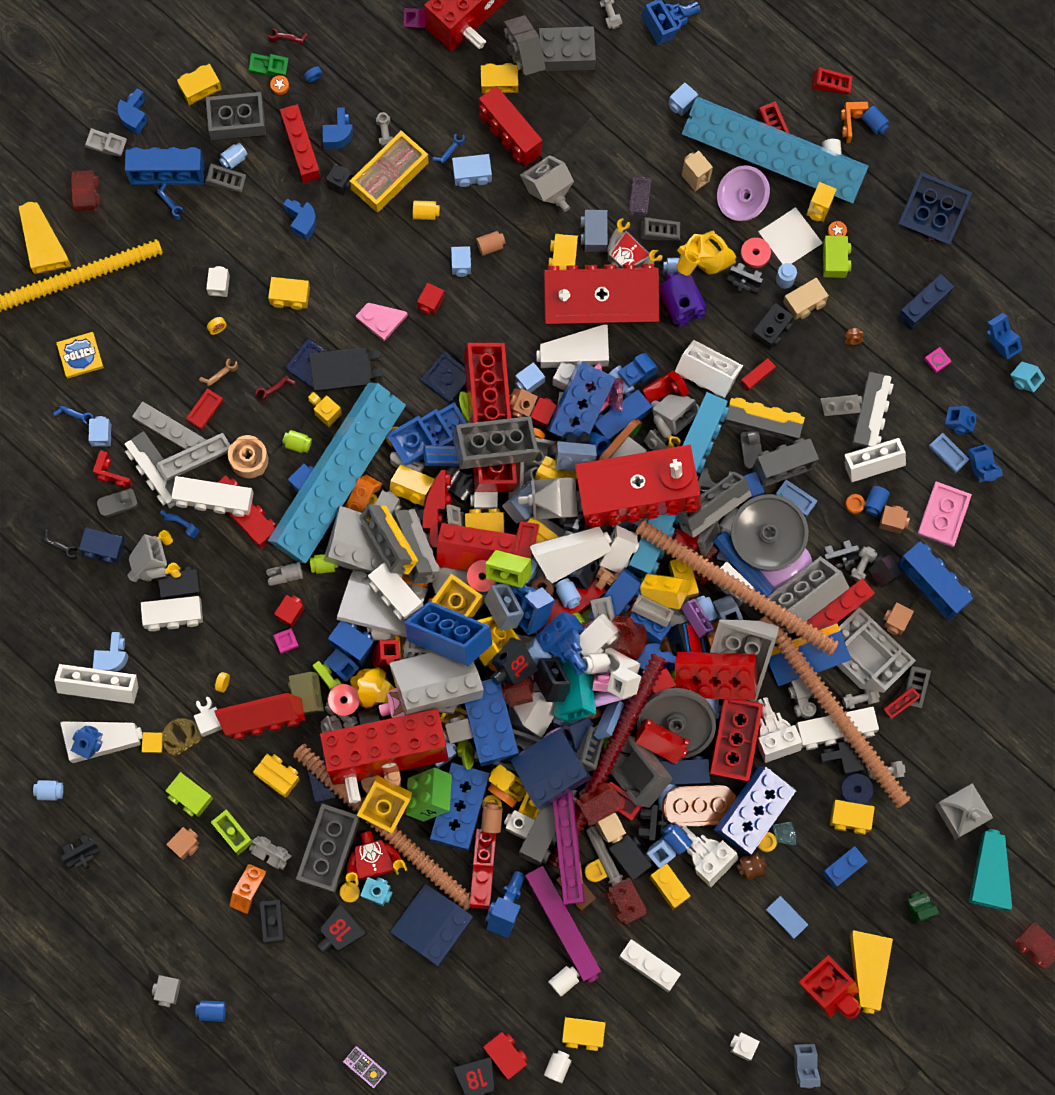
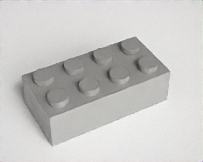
[766,557,849,634]

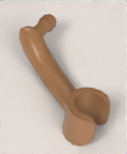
[199,359,238,386]

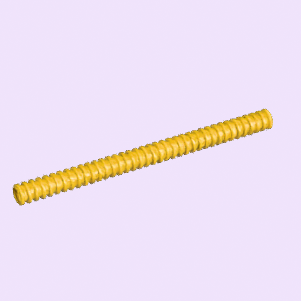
[0,239,163,312]

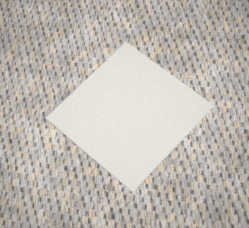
[758,207,822,264]

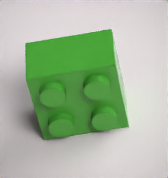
[406,768,452,822]

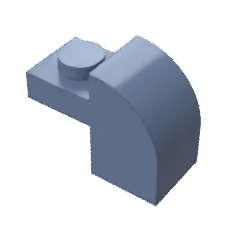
[794,1044,820,1088]

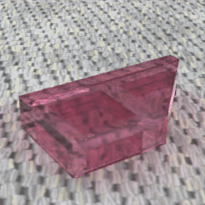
[605,378,624,412]

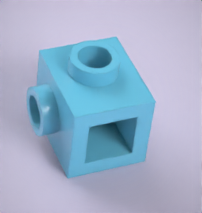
[1010,362,1045,392]
[360,877,393,906]

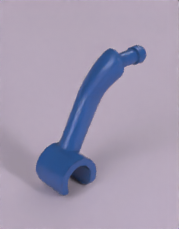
[433,134,465,164]
[157,182,184,220]
[53,406,94,426]
[160,510,199,538]

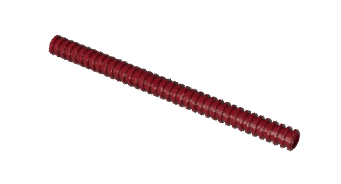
[548,654,667,868]

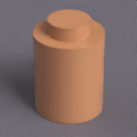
[476,231,506,256]
[481,802,503,833]

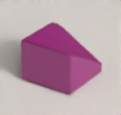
[404,8,425,28]

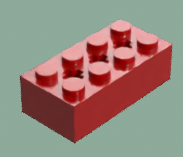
[479,86,542,167]
[675,652,757,700]
[709,699,763,782]

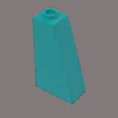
[554,654,596,723]
[969,829,1012,912]

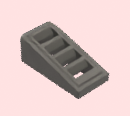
[204,164,246,193]
[640,217,680,241]
[697,521,721,557]
[905,665,931,708]
[576,726,604,772]

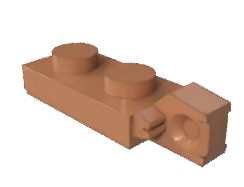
[595,567,626,590]

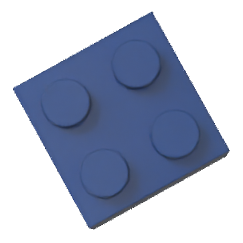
[328,621,375,668]

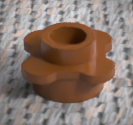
[845,328,864,345]

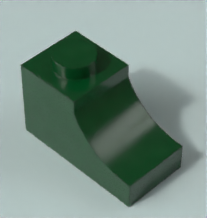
[905,891,939,924]

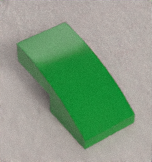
[248,53,288,76]

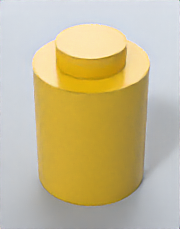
[413,201,440,220]

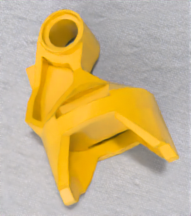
[676,231,736,276]
[350,667,395,709]

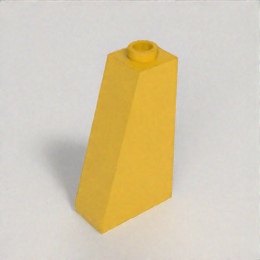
[19,202,71,274]
[850,930,893,1014]

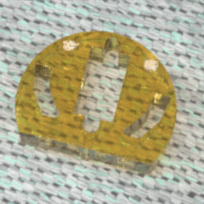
[162,718,202,757]

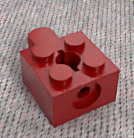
[799,955,860,1019]

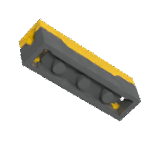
[724,398,805,443]
[359,504,418,574]

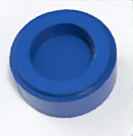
[304,66,323,83]

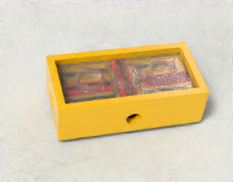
[350,131,429,213]

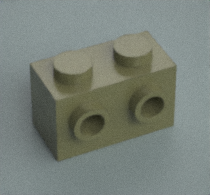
[288,672,324,715]

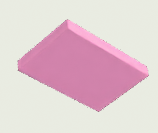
[917,482,972,548]

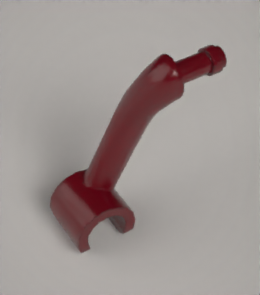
[267,29,308,44]
[255,376,296,401]

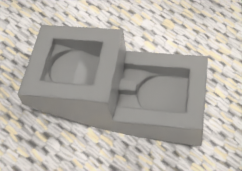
[85,128,127,156]
[446,504,465,527]

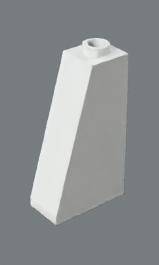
[537,325,609,368]
[530,527,612,583]
[61,722,143,763]

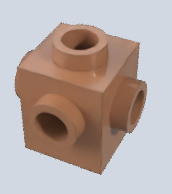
[509,388,538,418]

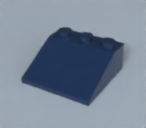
[898,172,972,245]
[510,728,591,810]
[390,884,473,968]

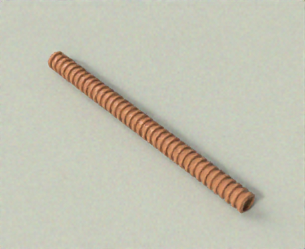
[636,520,839,656]
[759,616,911,808]
[293,744,471,911]

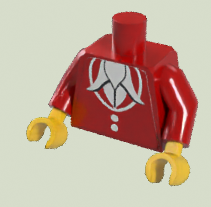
[346,831,407,886]

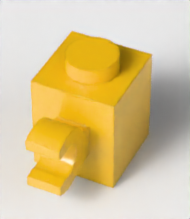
[308,392,342,427]

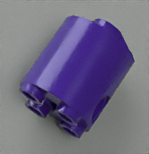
[659,272,707,327]

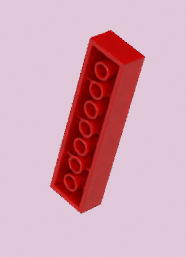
[464,343,517,492]

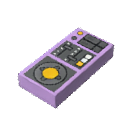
[343,1046,387,1088]

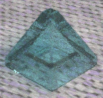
[772,822,796,845]

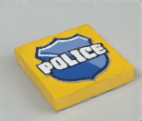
[56,332,104,379]

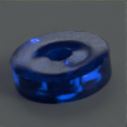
[841,774,873,805]

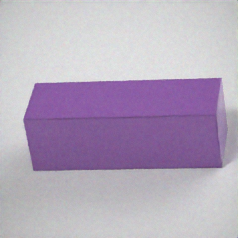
[681,599,714,638]

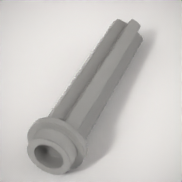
[586,826,623,887]

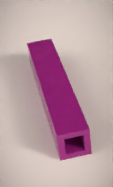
[525,866,601,983]

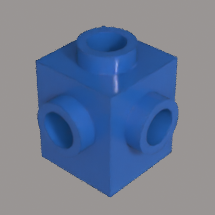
[945,406,977,435]
[70,726,103,759]

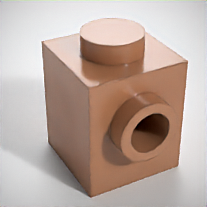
[879,506,910,534]
[883,603,914,635]
[167,827,199,860]

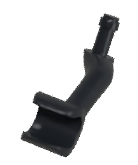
[42,529,77,560]

